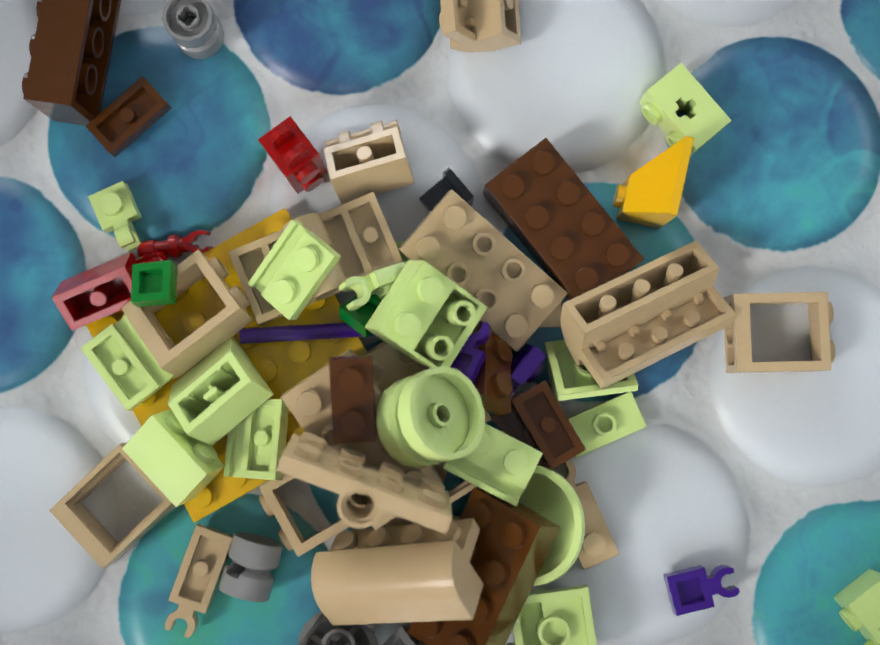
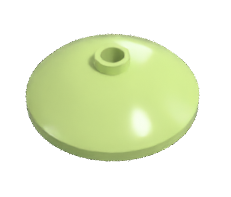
[519,465,585,586]

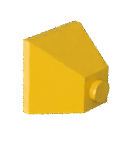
[612,136,694,229]

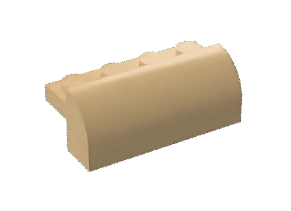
[439,0,521,53]
[561,240,737,389]
[311,518,484,626]

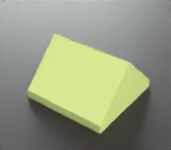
[545,340,638,401]

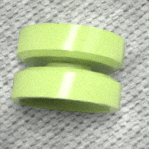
[376,366,485,469]

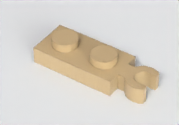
[564,460,619,570]
[165,523,234,638]

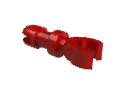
[137,230,213,258]

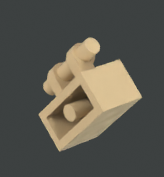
[323,120,415,204]

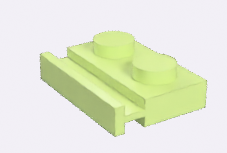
[248,220,341,320]
[80,314,176,411]
[223,399,289,480]
[443,423,543,506]

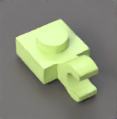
[88,181,142,252]
[338,261,407,310]

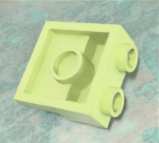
[506,584,597,645]

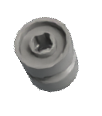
[162,0,224,59]
[219,532,284,602]

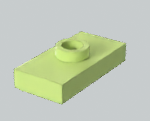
[568,392,647,458]

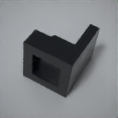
[419,167,474,212]

